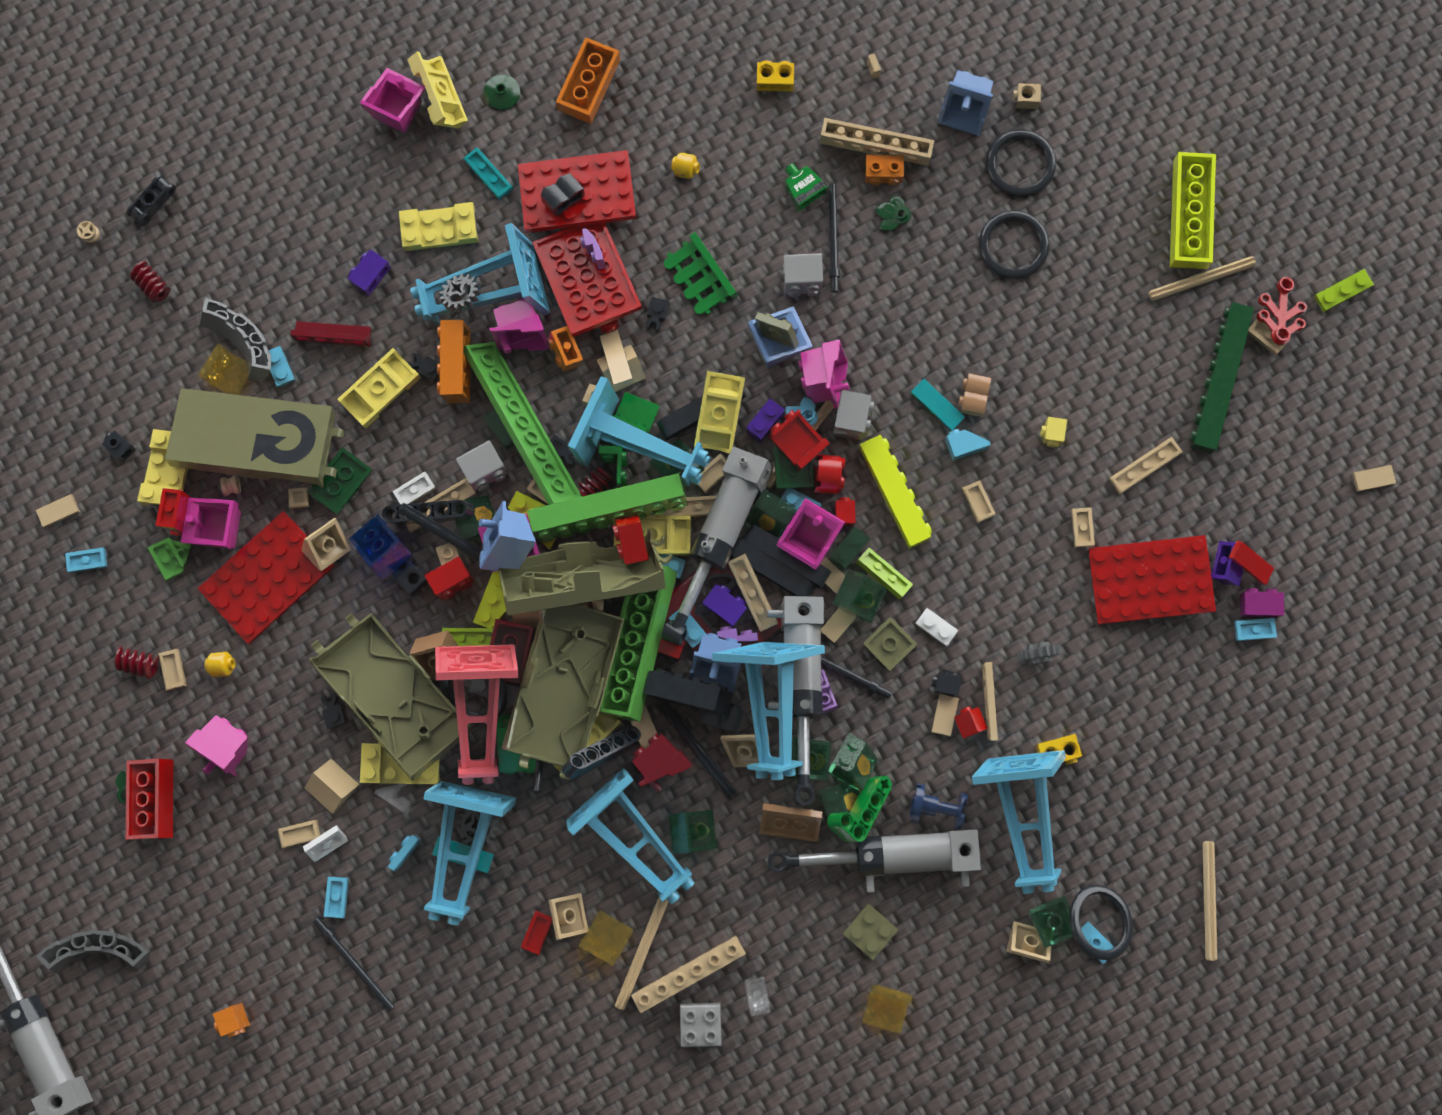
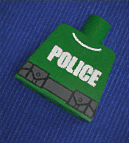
[785,163,828,212]

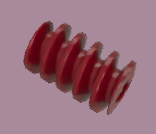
[130,261,171,303]
[578,467,614,497]
[114,646,159,679]

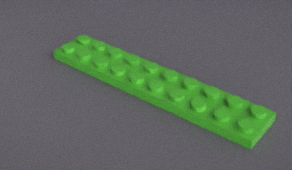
[463,342,582,505]

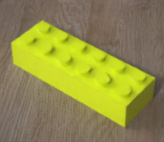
[1170,152,1216,269]

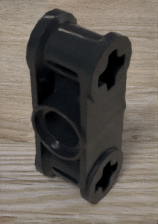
[126,174,177,227]

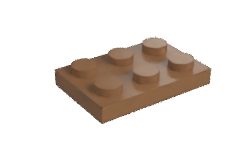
[759,803,822,842]

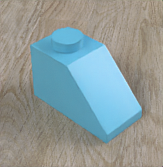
[945,429,991,461]

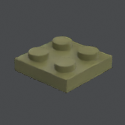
[755,312,799,349]
[863,617,917,672]
[842,903,898,960]

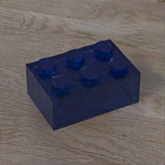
[349,513,412,580]

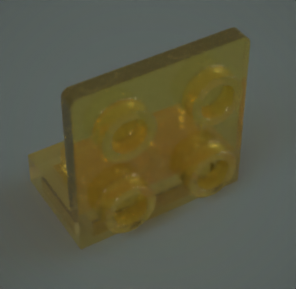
[198,344,249,395]
[579,911,633,966]
[862,983,912,1033]

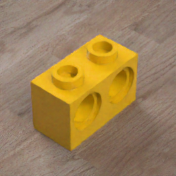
[757,61,794,92]
[1035,734,1082,765]

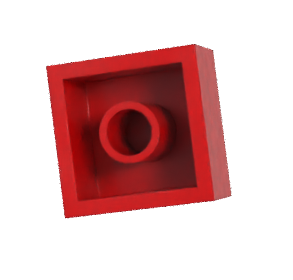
[613,515,648,565]
[425,556,475,601]

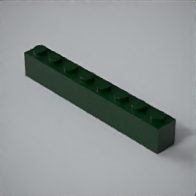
[1189,302,1254,454]

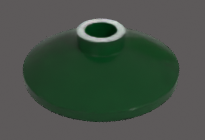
[484,75,520,110]

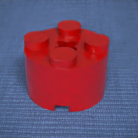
[814,454,845,494]

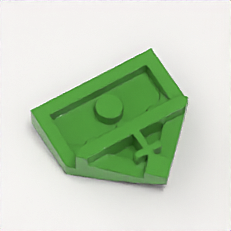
[148,538,191,582]

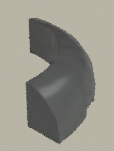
[199,298,271,381]
[36,931,150,973]

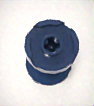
[910,783,968,831]

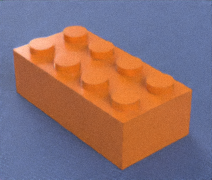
[556,37,621,124]
[437,320,471,404]

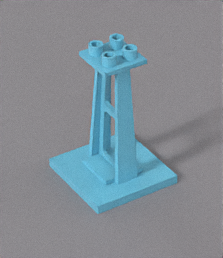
[410,223,551,324]
[568,376,710,487]
[712,642,825,780]
[972,750,1066,894]
[566,768,695,904]
[423,781,517,925]

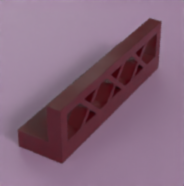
[290,321,372,347]

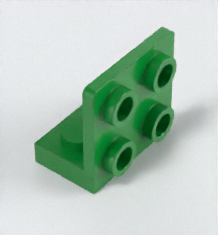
[612,392,660,434]
[599,446,628,488]

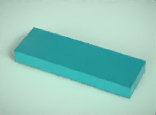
[463,147,513,200]
[911,379,965,431]
[432,836,494,873]

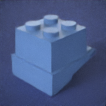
[937,70,993,136]
[748,306,813,368]
[479,501,536,571]
[689,633,741,692]

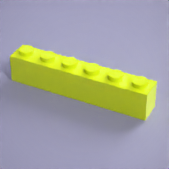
[859,435,932,549]

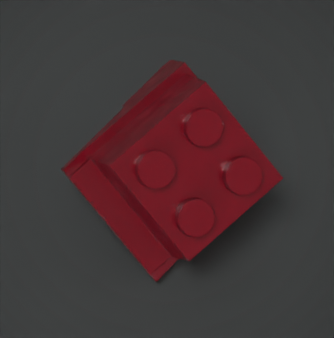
[632,733,692,793]

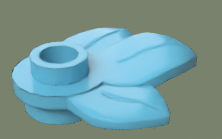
[785,397,818,426]

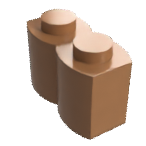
[958,374,991,417]

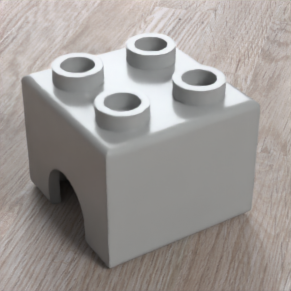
[783,253,823,297]
[833,390,874,440]
[456,441,508,492]
[680,1003,722,1047]

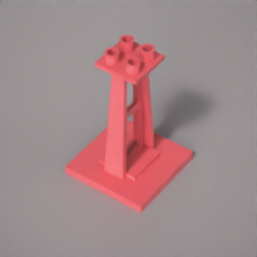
[435,645,518,785]

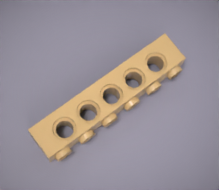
[820,118,934,166]
[631,936,746,1013]

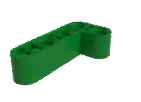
[827,776,892,843]

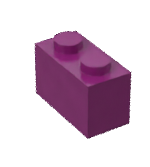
[1240,588,1284,618]

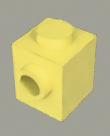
[1040,417,1067,447]

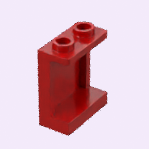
[768,409,830,471]
[155,488,192,536]

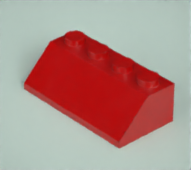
[125,759,174,840]

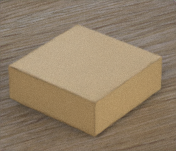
[867,53,881,79]
[288,488,310,509]

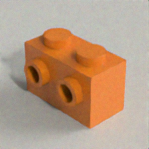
[865,155,904,185]
[548,326,583,372]
[213,1003,250,1038]

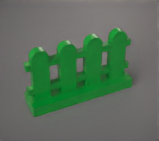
[664,232,739,315]

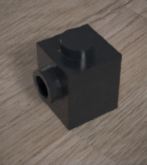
[102,430,136,463]
[931,669,962,697]

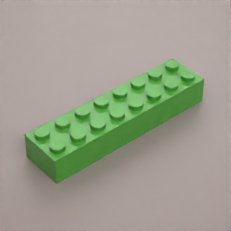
[528,473,688,543]
[599,566,677,722]

